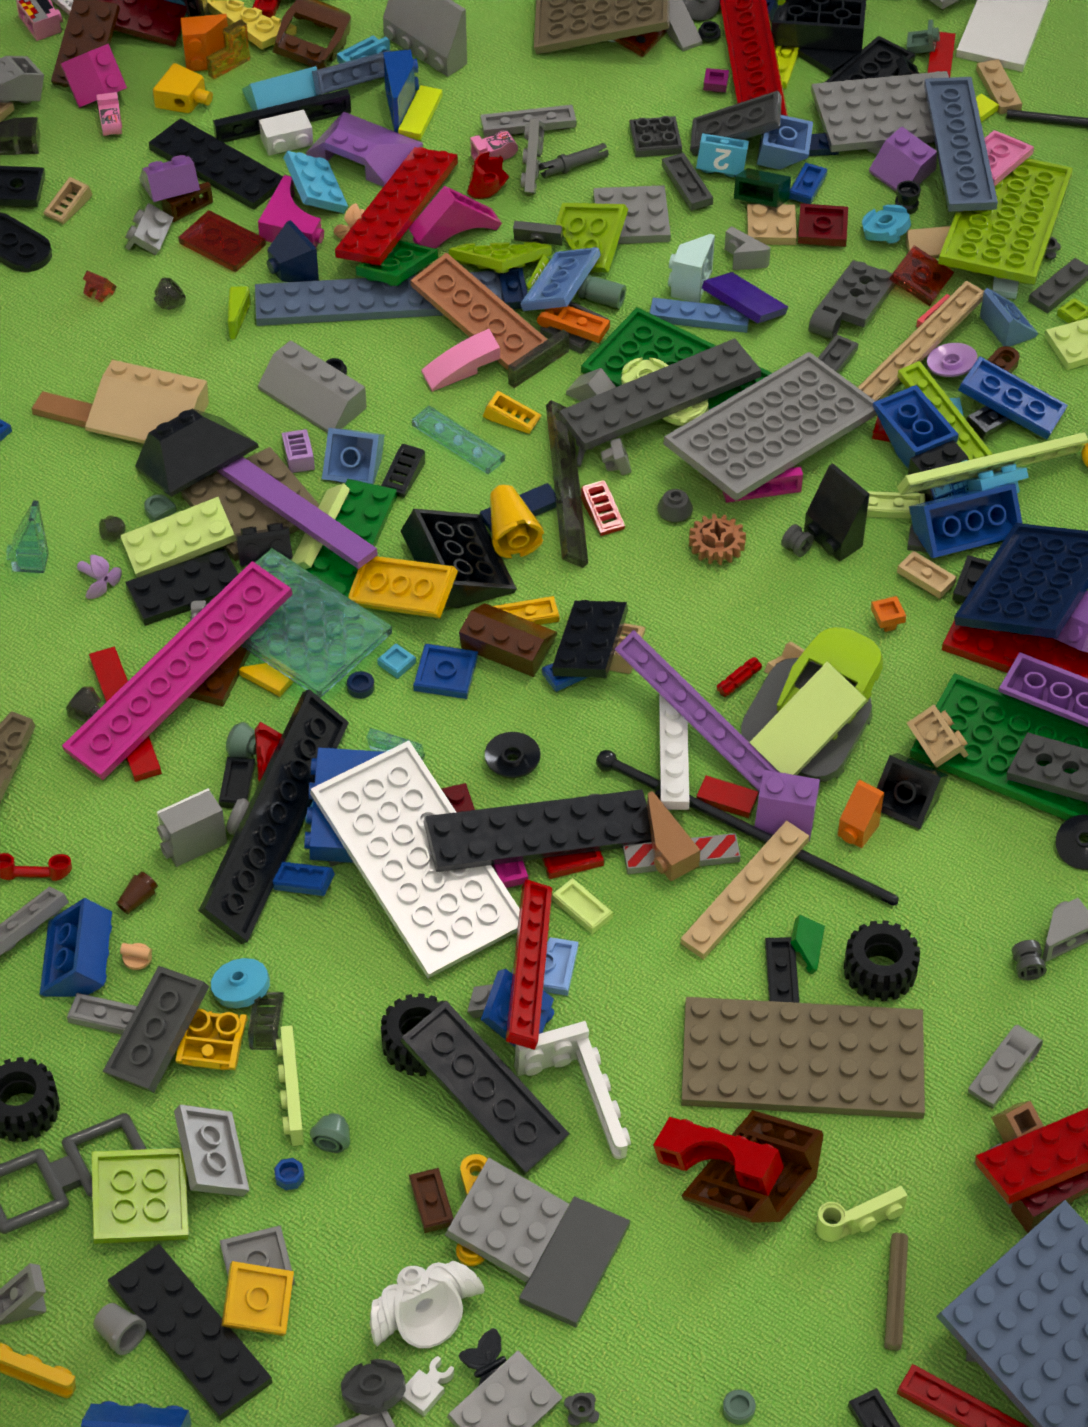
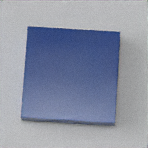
[413,644,478,699]

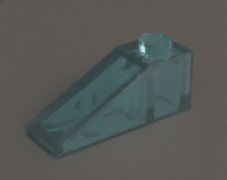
[6,500,49,573]

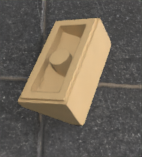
[905,226,951,260]

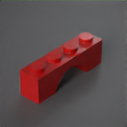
[653,1116,784,1196]

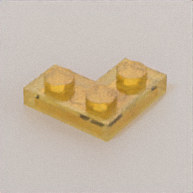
[206,19,250,79]

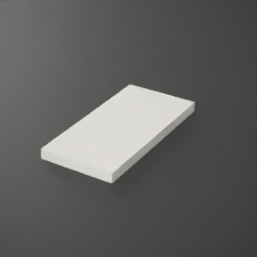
[956,0,1050,72]

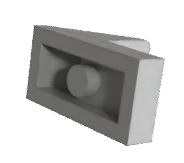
[724,226,771,270]
[0,1263,46,1325]

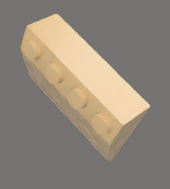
[85,360,209,444]

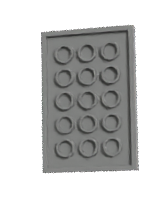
[811,71,949,152]

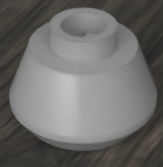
[226,798,250,835]

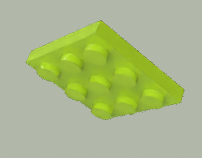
[92,1148,188,1244]

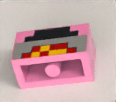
[16,0,63,41]

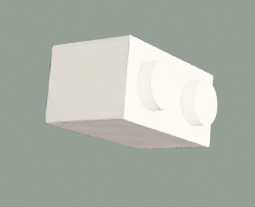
[259,109,313,156]

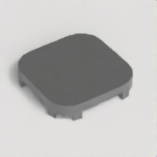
[741,658,873,782]

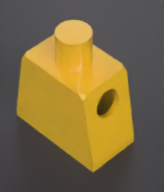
[153,63,213,113]

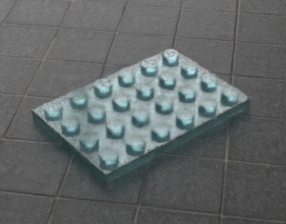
[199,548,392,698]

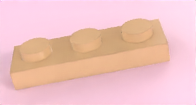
[976,59,1022,114]

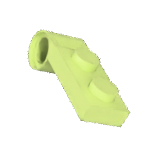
[816,1186,908,1242]

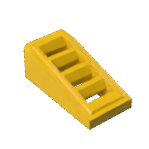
[483,391,542,434]

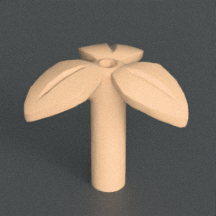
[333,203,365,239]

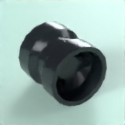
[895,181,921,214]

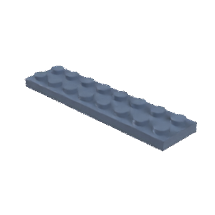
[924,77,998,212]

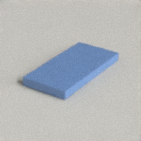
[521,247,601,311]

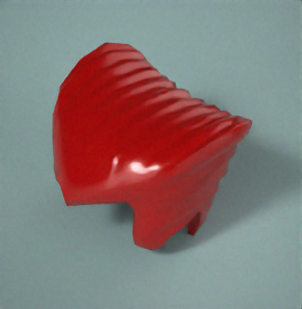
[467,151,509,199]

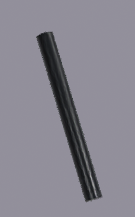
[1006,109,1088,127]

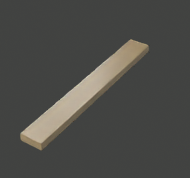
[857,281,984,401]

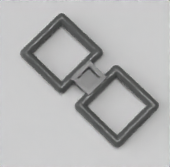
[0,1113,147,1234]

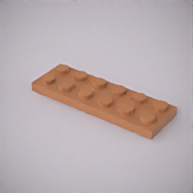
[410,253,549,375]

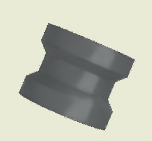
[781,524,814,557]

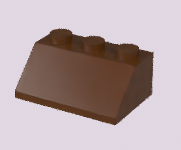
[459,603,557,677]

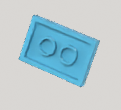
[283,151,348,214]

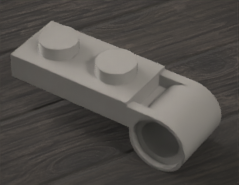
[968,1024,1043,1109]

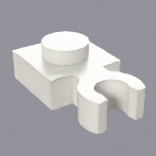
[401,1356,454,1417]

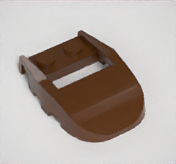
[272,0,351,69]

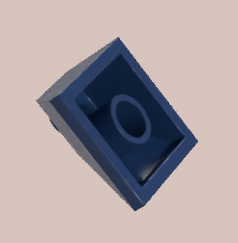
[267,220,319,282]

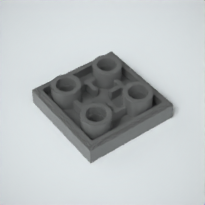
[629,116,682,157]

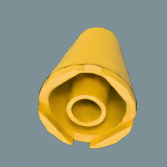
[490,484,544,558]

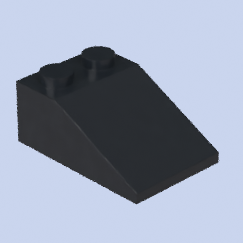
[804,463,870,561]

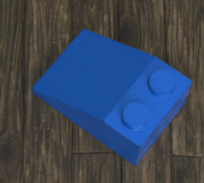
[383,49,419,133]
[873,385,959,469]

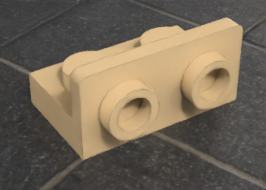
[907,705,969,768]

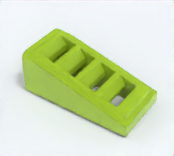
[228,286,251,339]

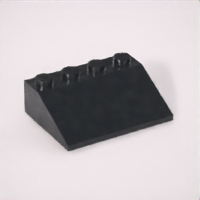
[401,509,517,608]

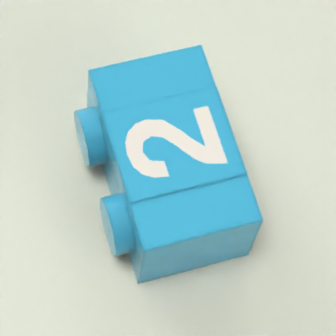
[696,133,749,177]

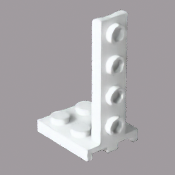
[514,1021,631,1159]

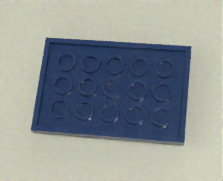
[954,523,1088,639]

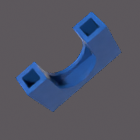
[304,747,384,863]

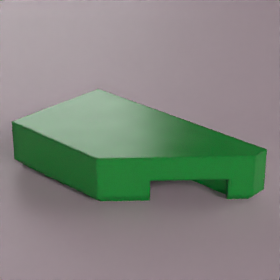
[791,915,825,974]

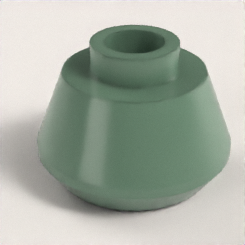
[226,722,256,758]
[310,1113,350,1153]

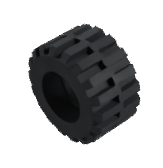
[843,920,920,1001]
[381,993,444,1076]
[0,1057,60,1142]

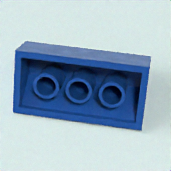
[909,483,1023,558]

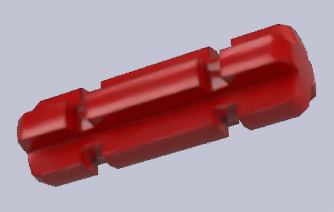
[717,657,762,697]

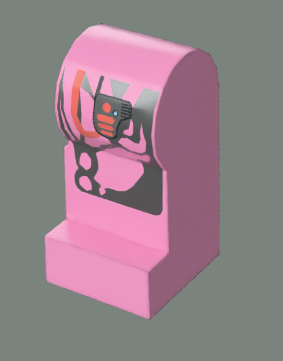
[96,92,122,136]
[470,131,518,161]

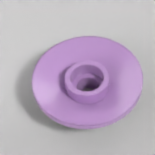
[927,343,978,377]

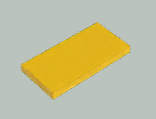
[347,556,458,618]

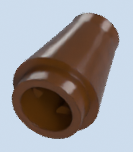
[116,871,158,915]

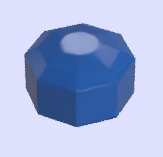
[274,1158,305,1190]

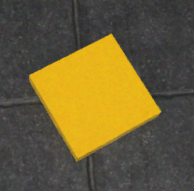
[221,1261,294,1336]

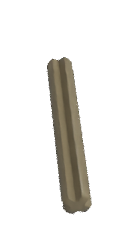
[884,1232,908,1351]

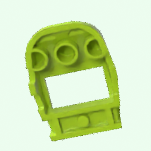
[777,627,883,740]

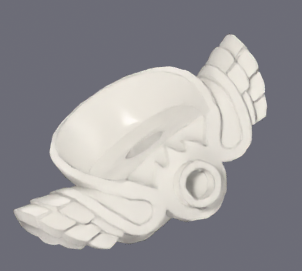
[370,1261,485,1348]

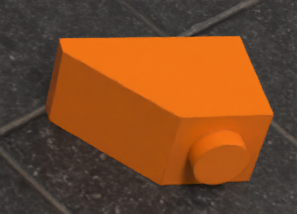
[837,779,884,848]

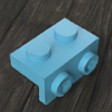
[337,35,390,63]
[967,464,1029,493]

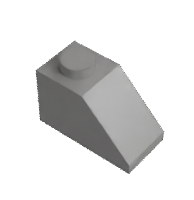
[1042,898,1088,962]

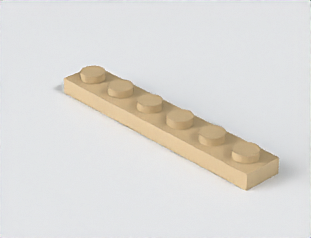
[681,820,809,960]

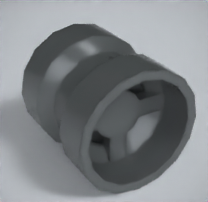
[1011,940,1047,981]

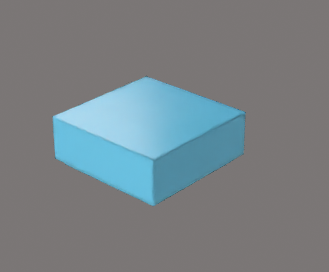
[377,644,416,679]

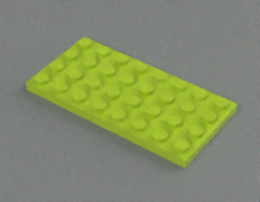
[938,158,1073,285]

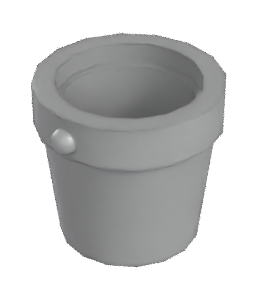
[93,1303,147,1355]

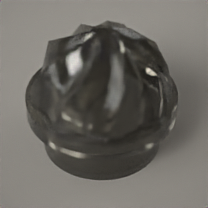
[99,515,126,542]

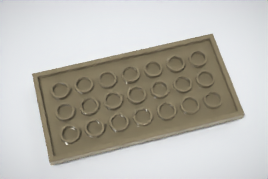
[681,997,925,1119]

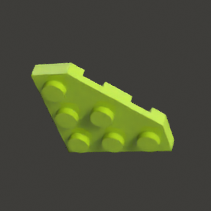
[555,203,628,273]
[449,242,552,273]

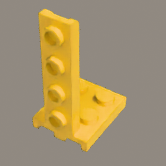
[0,1343,76,1398]

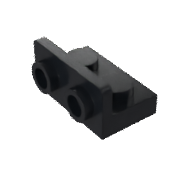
[235,523,293,566]

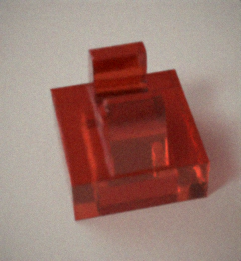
[83,270,117,302]

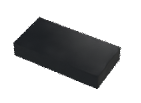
[219,757,256,808]

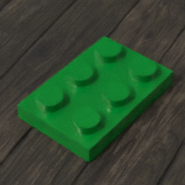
[356,240,438,286]

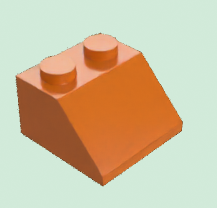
[181,14,231,71]

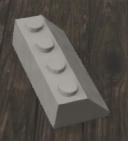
[258,340,367,433]

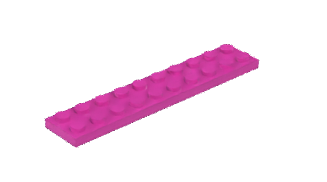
[62,561,293,780]

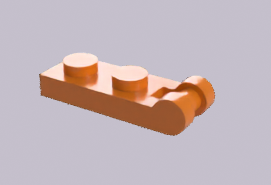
[537,306,610,343]

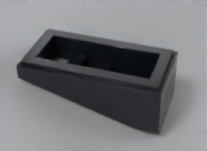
[381,444,425,498]

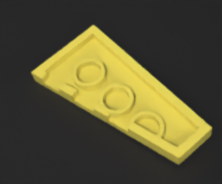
[207,0,297,49]

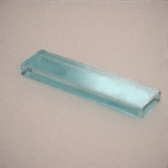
[412,405,505,474]

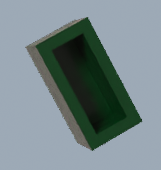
[734,168,791,208]

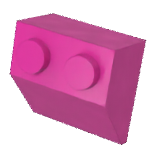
[60,44,127,108]

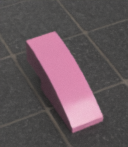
[421,329,500,392]

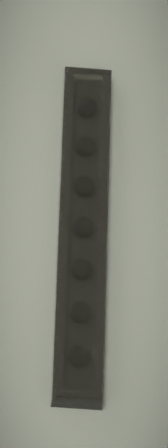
[546,400,588,568]

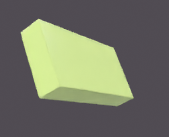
[552,878,613,934]

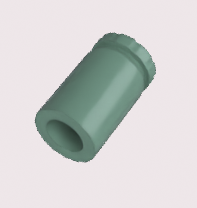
[579,274,626,309]

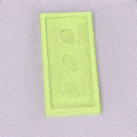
[749,662,868,775]

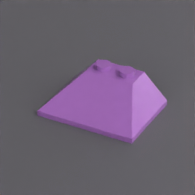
[306,112,423,187]

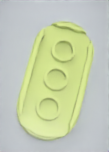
[621,357,709,426]

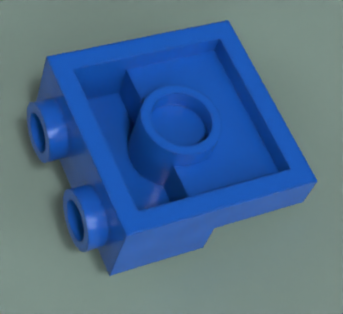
[481,969,554,1048]

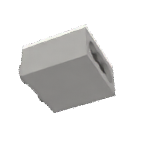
[157,788,227,867]

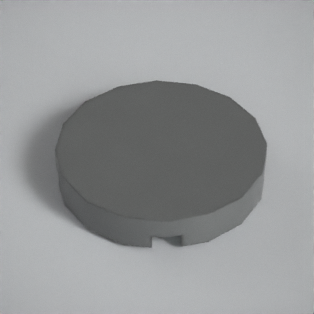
[341,1359,406,1415]

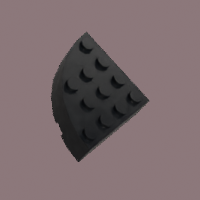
[771,0,866,51]

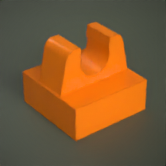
[871,596,906,632]

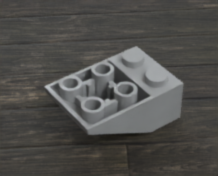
[0,56,44,103]

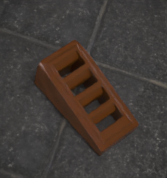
[161,182,213,222]

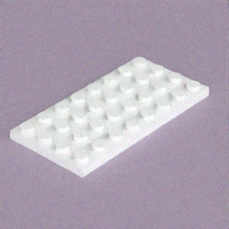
[310,741,520,978]

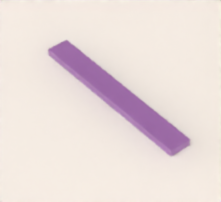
[217,457,378,569]
[615,630,779,792]

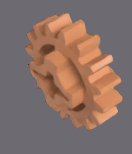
[689,514,746,565]

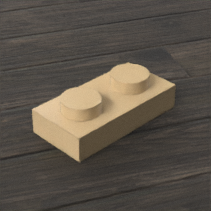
[897,551,957,599]

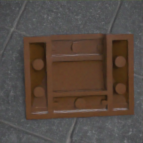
[681,1110,824,1223]

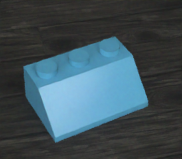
[242,66,319,111]

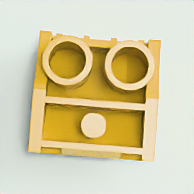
[175,1008,248,1070]

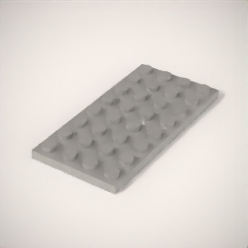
[663,352,877,501]

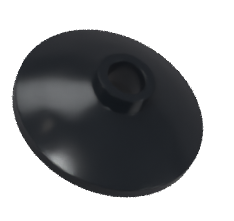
[485,732,540,778]
[1056,815,1088,870]

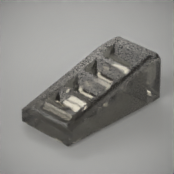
[248,992,284,1050]

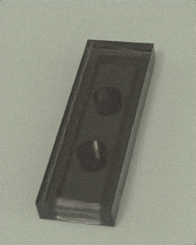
[508,329,569,388]

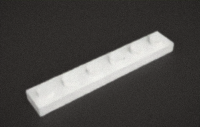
[659,694,689,810]

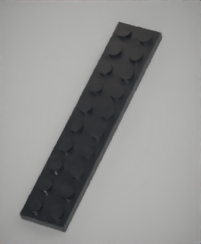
[198,689,349,944]

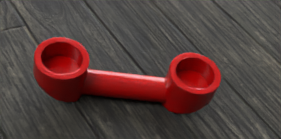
[0,853,72,881]

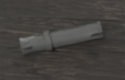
[539,143,609,178]

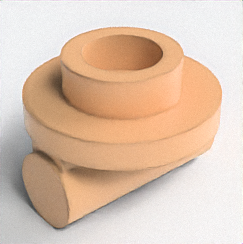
[120,943,152,970]

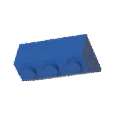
[40,898,112,997]
[81,1401,192,1427]

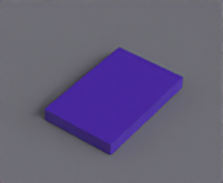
[702,272,788,324]

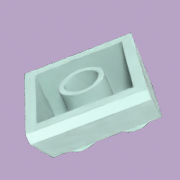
[668,234,715,303]

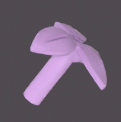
[77,555,122,599]

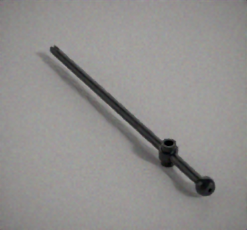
[596,750,899,906]

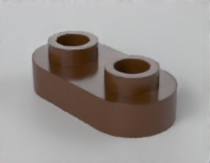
[988,346,1020,374]

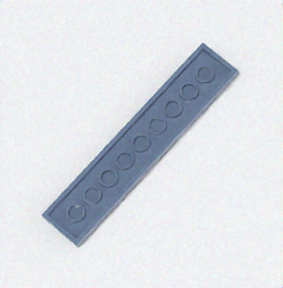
[255,271,502,326]

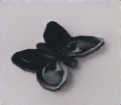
[459,1328,507,1386]

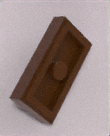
[409,1168,454,1233]

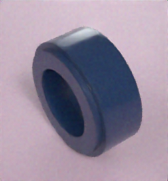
[347,671,374,699]

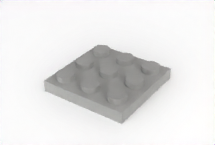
[593,185,671,244]
[445,1158,569,1283]

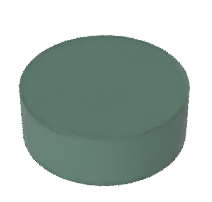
[723,1390,756,1425]

